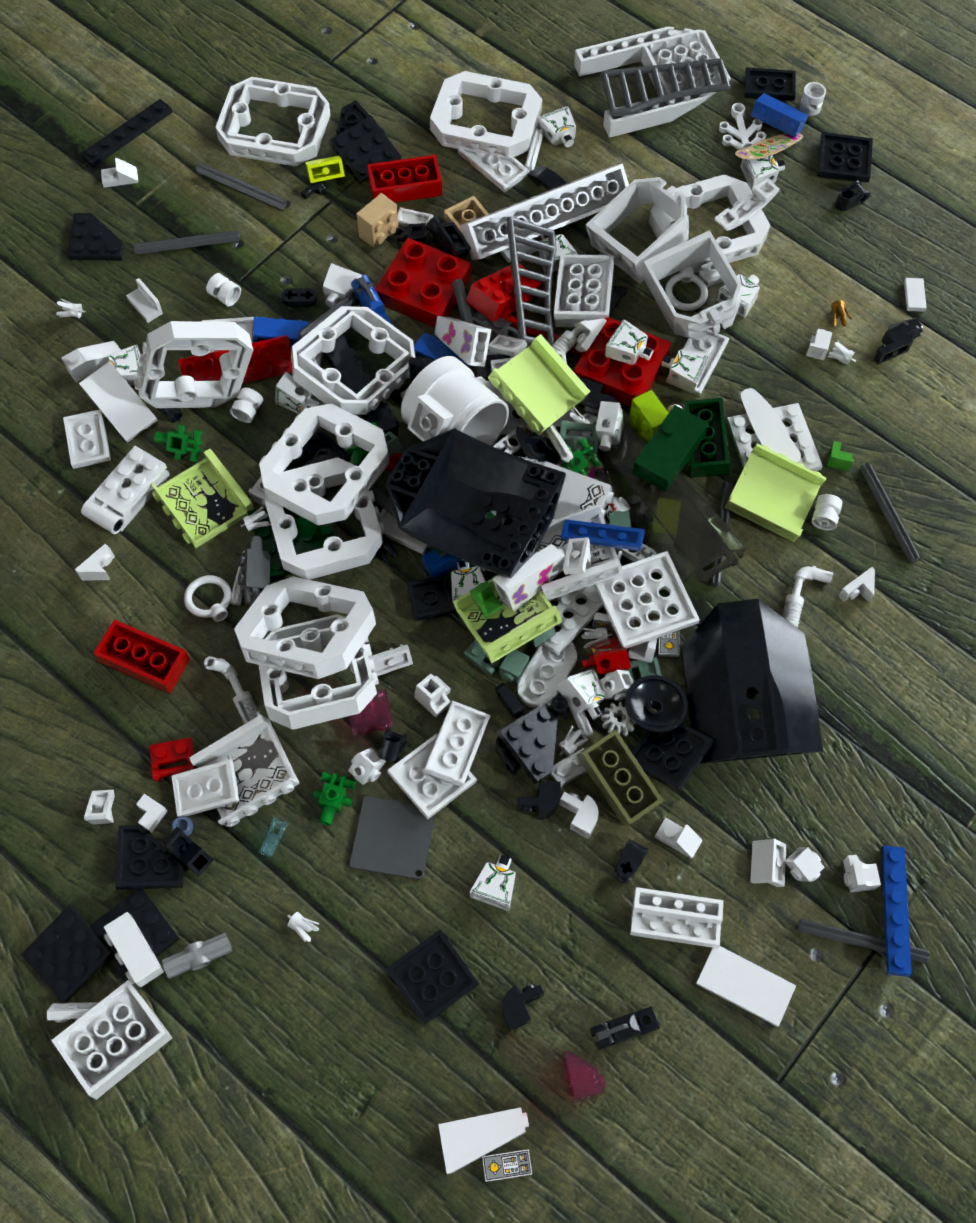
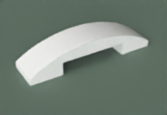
[715,178,779,231]

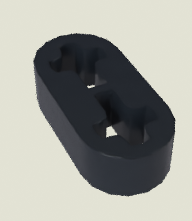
[282,288,317,307]
[494,683,524,720]

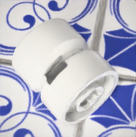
[799,82,826,116]
[206,273,241,307]
[230,387,263,423]
[812,494,843,531]

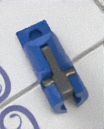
[351,275,393,325]

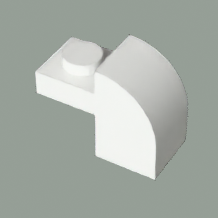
[559,792,598,839]

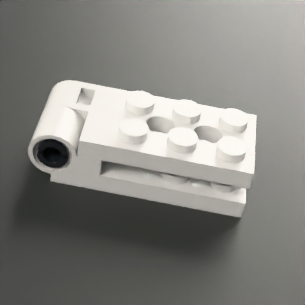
[81,446,170,534]

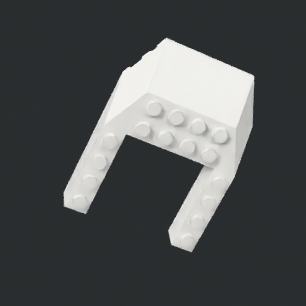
[574,26,731,138]

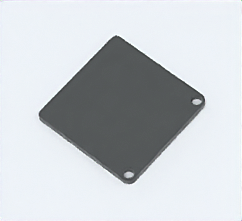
[350,796,435,880]

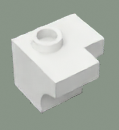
[414,674,451,717]
[843,855,881,893]

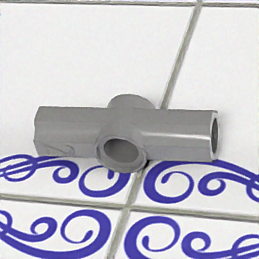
[162,933,233,979]

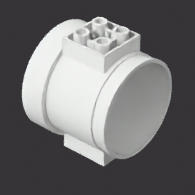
[401,356,509,446]

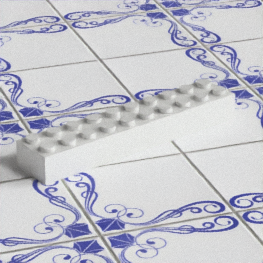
[461,164,629,260]

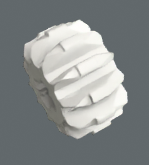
[601,701,634,736]

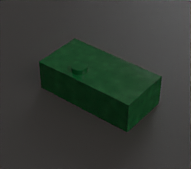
[684,398,730,478]
[632,405,709,492]

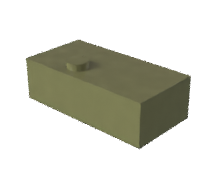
[576,729,664,826]

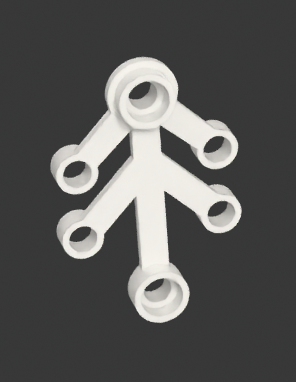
[719,103,766,150]

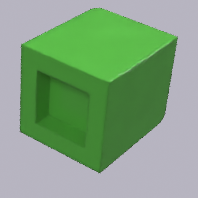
[827,441,854,472]
[470,581,502,618]

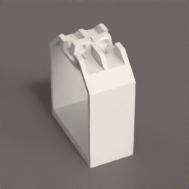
[586,177,689,284]
[643,230,742,341]

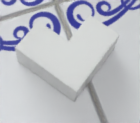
[136,794,168,833]

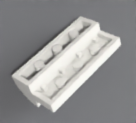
[630,887,723,948]

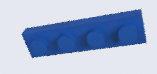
[561,519,645,551]

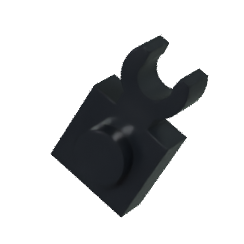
[396,223,427,242]

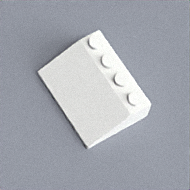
[554,255,615,327]
[51,980,172,1100]

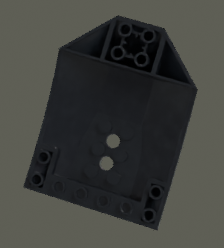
[386,428,566,579]
[682,599,823,764]

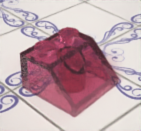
[349,689,393,736]
[562,1050,606,1103]

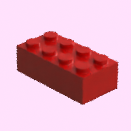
[367,154,443,203]
[466,263,543,322]
[93,619,190,694]

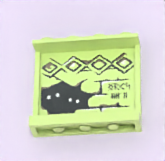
[151,449,254,548]
[453,574,562,663]

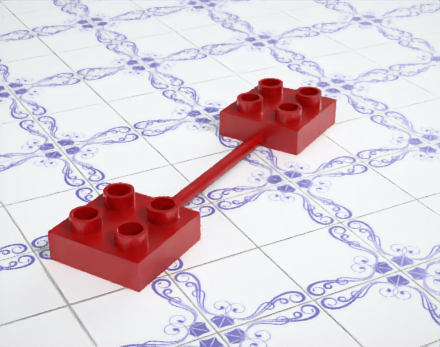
[375,238,671,407]

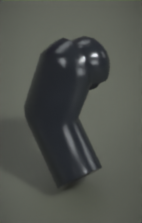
[301,181,327,199]

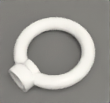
[665,266,708,311]
[184,575,232,622]

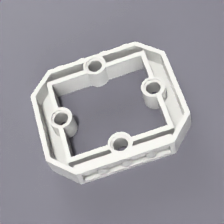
[430,71,542,160]
[216,77,330,166]
[649,175,770,273]
[291,306,415,415]
[134,321,253,408]
[259,403,390,525]
[263,457,385,580]
[234,576,376,679]
[259,614,379,730]

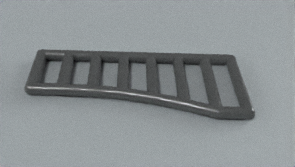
[601,58,730,117]
[506,217,557,346]

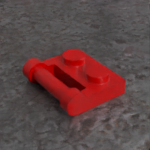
[149,737,196,781]

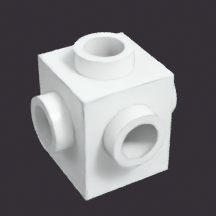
[600,670,633,702]
[348,748,386,785]

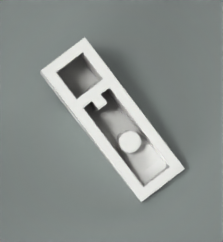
[62,341,121,383]

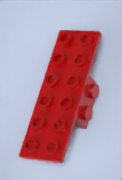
[178,335,292,383]

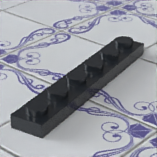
[81,98,173,167]

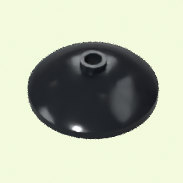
[625,675,688,733]

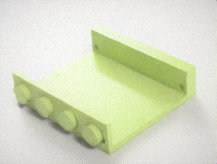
[488,334,590,435]
[725,443,827,542]

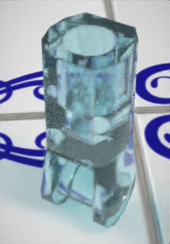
[259,817,288,858]

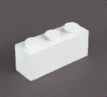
[104,912,164,987]

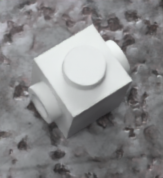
[784,847,824,882]

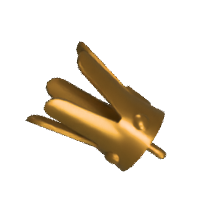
[831,300,852,327]

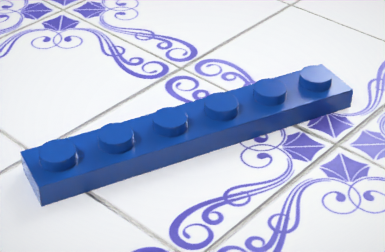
[881,846,912,977]

